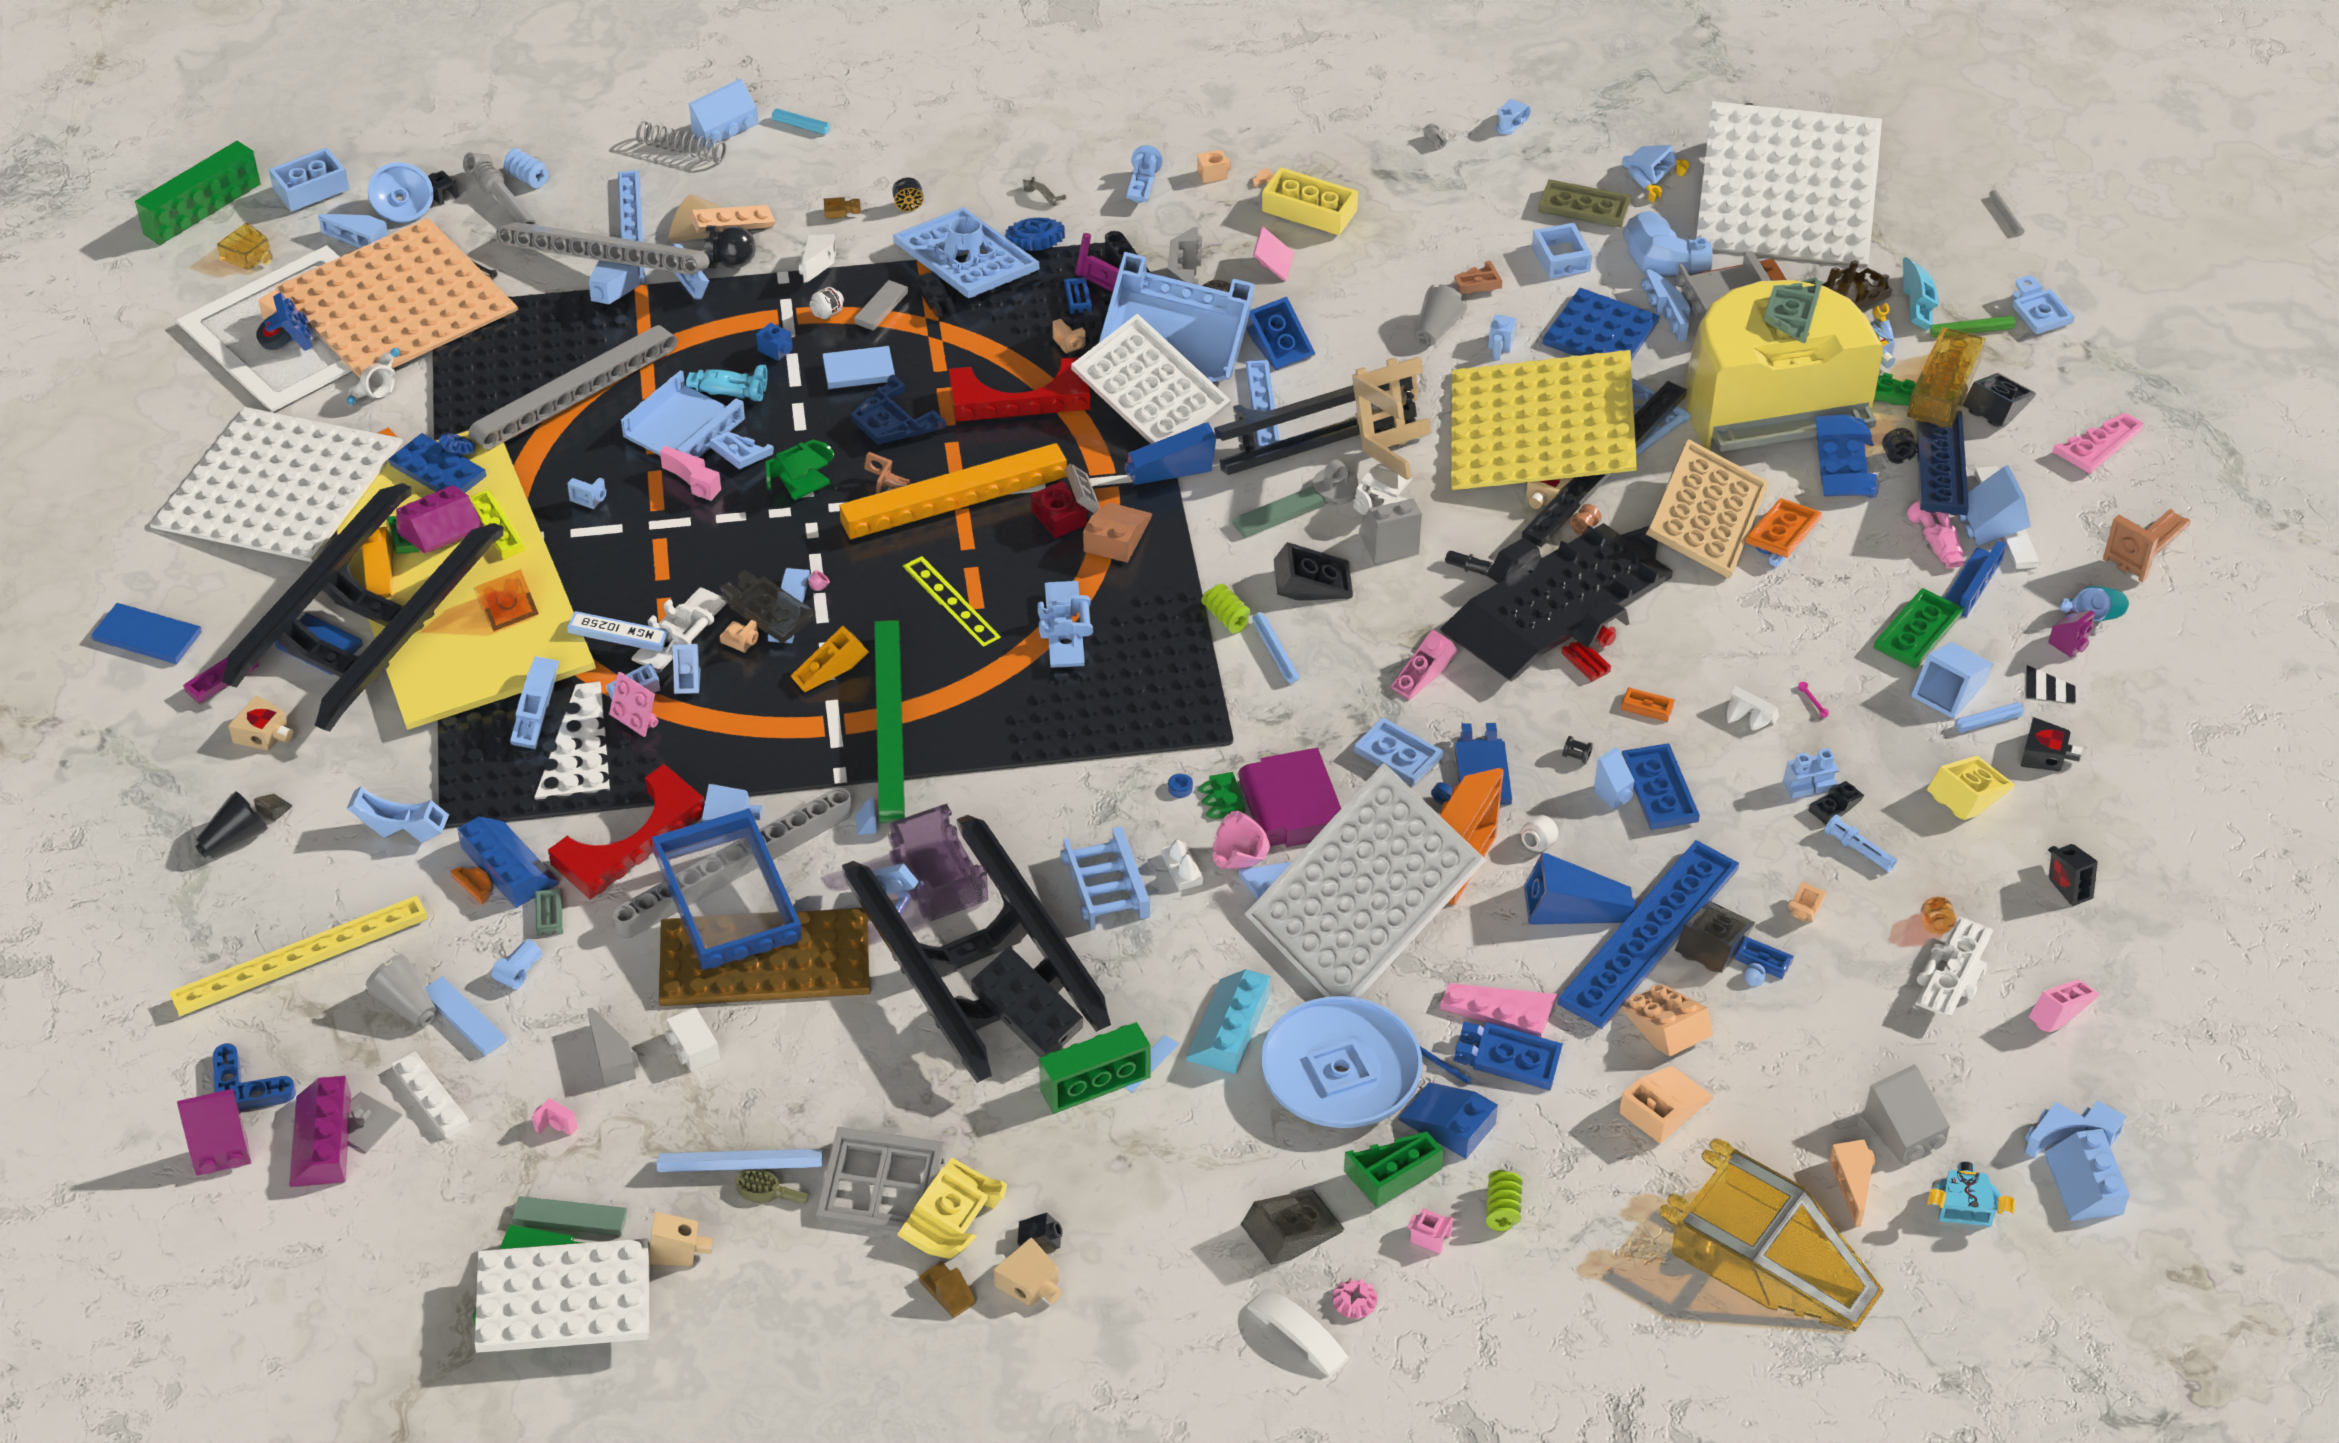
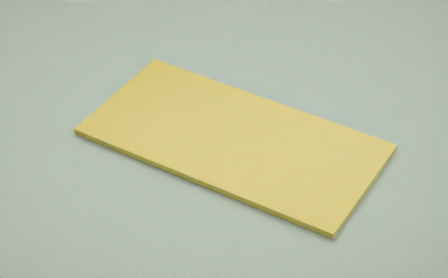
[336,431,596,730]

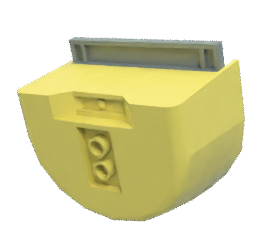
[1684,280,1883,452]

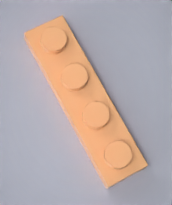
[689,205,775,232]

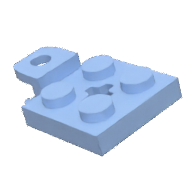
[2012,275,2075,335]

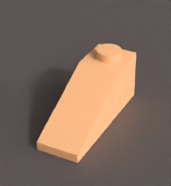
[1829,1139,1875,1227]

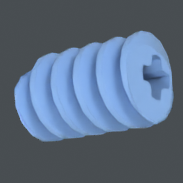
[503,148,549,189]

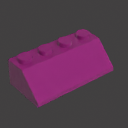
[289,1075,351,1187]

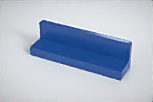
[1944,541,2006,618]

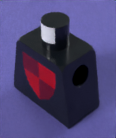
[2020,717,2083,771]
[2045,844,2098,907]

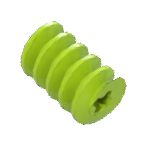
[1201,584,1250,633]
[1486,1170,1523,1232]

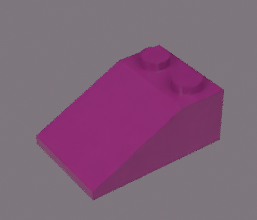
[177,1089,251,1176]

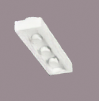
[392,1051,470,1139]

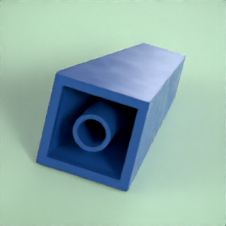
[1524,852,1635,925]

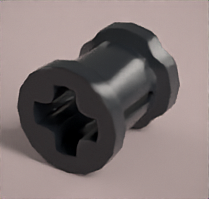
[1562,735,1593,764]

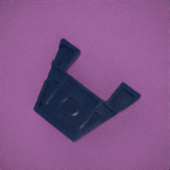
[851,374,946,445]

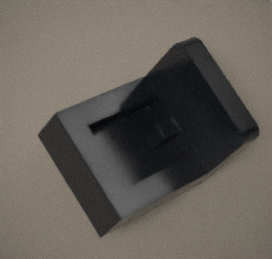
[1017,1212,1063,1250]

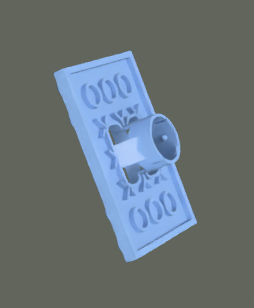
[893,207,1039,298]

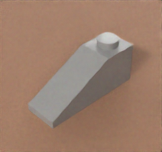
[587,1008,639,1086]

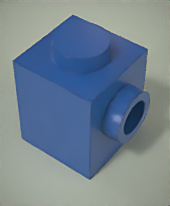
[756,322,793,361]

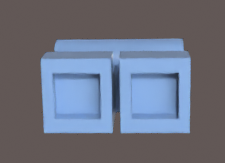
[1783,748,1839,799]

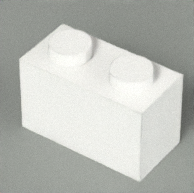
[665,1007,720,1072]

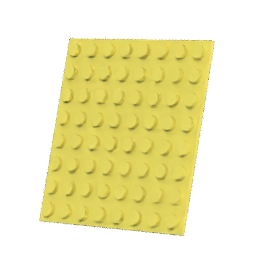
[1451,350,1637,490]

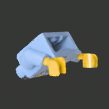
[1622,145,1689,203]

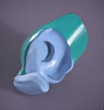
[2059,586,2129,622]

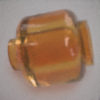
[1920,896,1956,935]

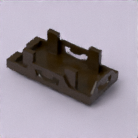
[1822,260,1893,308]

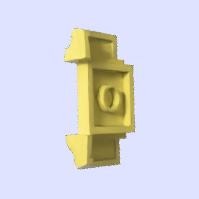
[897,1157,1007,1259]

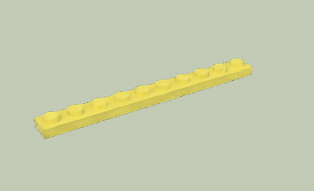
[169,895,428,1017]

